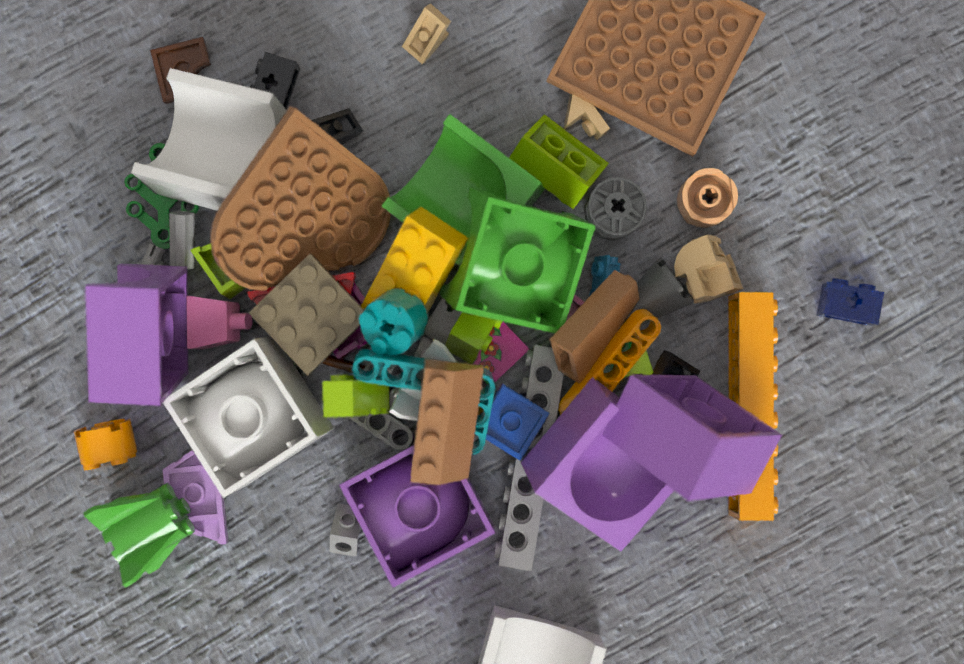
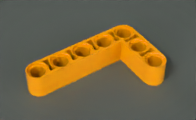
[558,309,661,415]

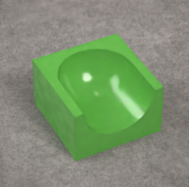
[382,114,545,266]

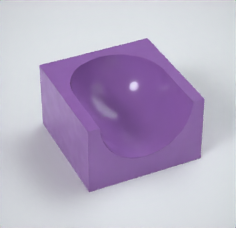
[85,263,188,406]
[602,375,782,501]
[521,377,674,551]
[339,444,495,588]

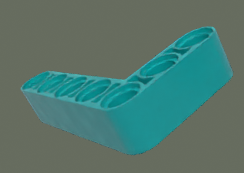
[352,349,495,455]

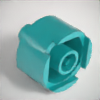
[359,288,428,355]

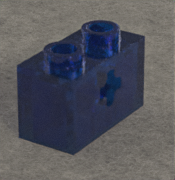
[817,278,884,326]

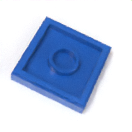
[486,383,550,461]

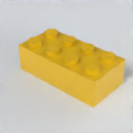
[361,207,469,313]

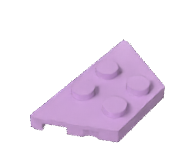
[163,450,228,544]

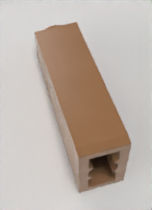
[550,270,640,384]

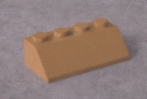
[410,359,484,485]

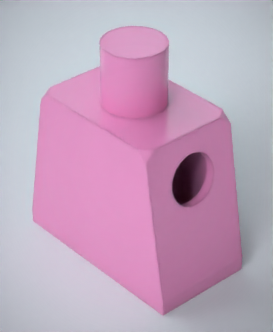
[187,296,252,349]

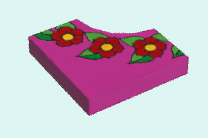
[473,322,530,385]

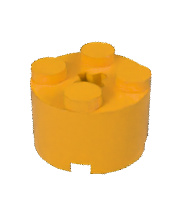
[74,419,138,471]

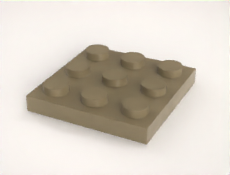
[249,254,364,375]

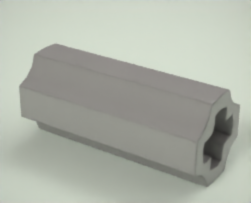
[169,211,195,269]

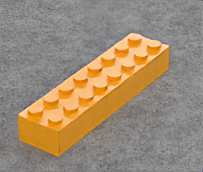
[728,292,778,521]

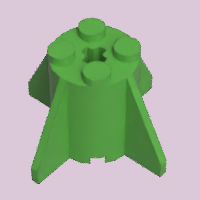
[83,483,195,588]

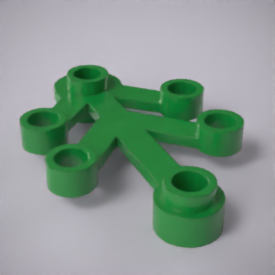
[124,143,199,249]

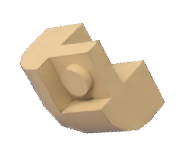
[674,235,743,304]

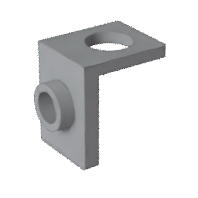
[329,503,361,557]

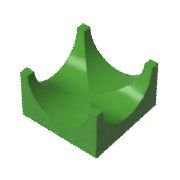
[439,186,596,333]

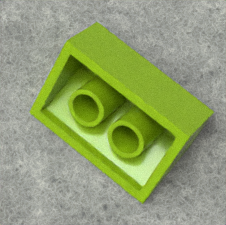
[509,114,609,209]

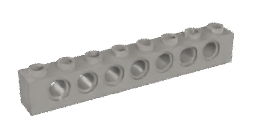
[494,345,564,571]

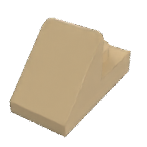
[402,3,451,64]
[563,94,610,140]

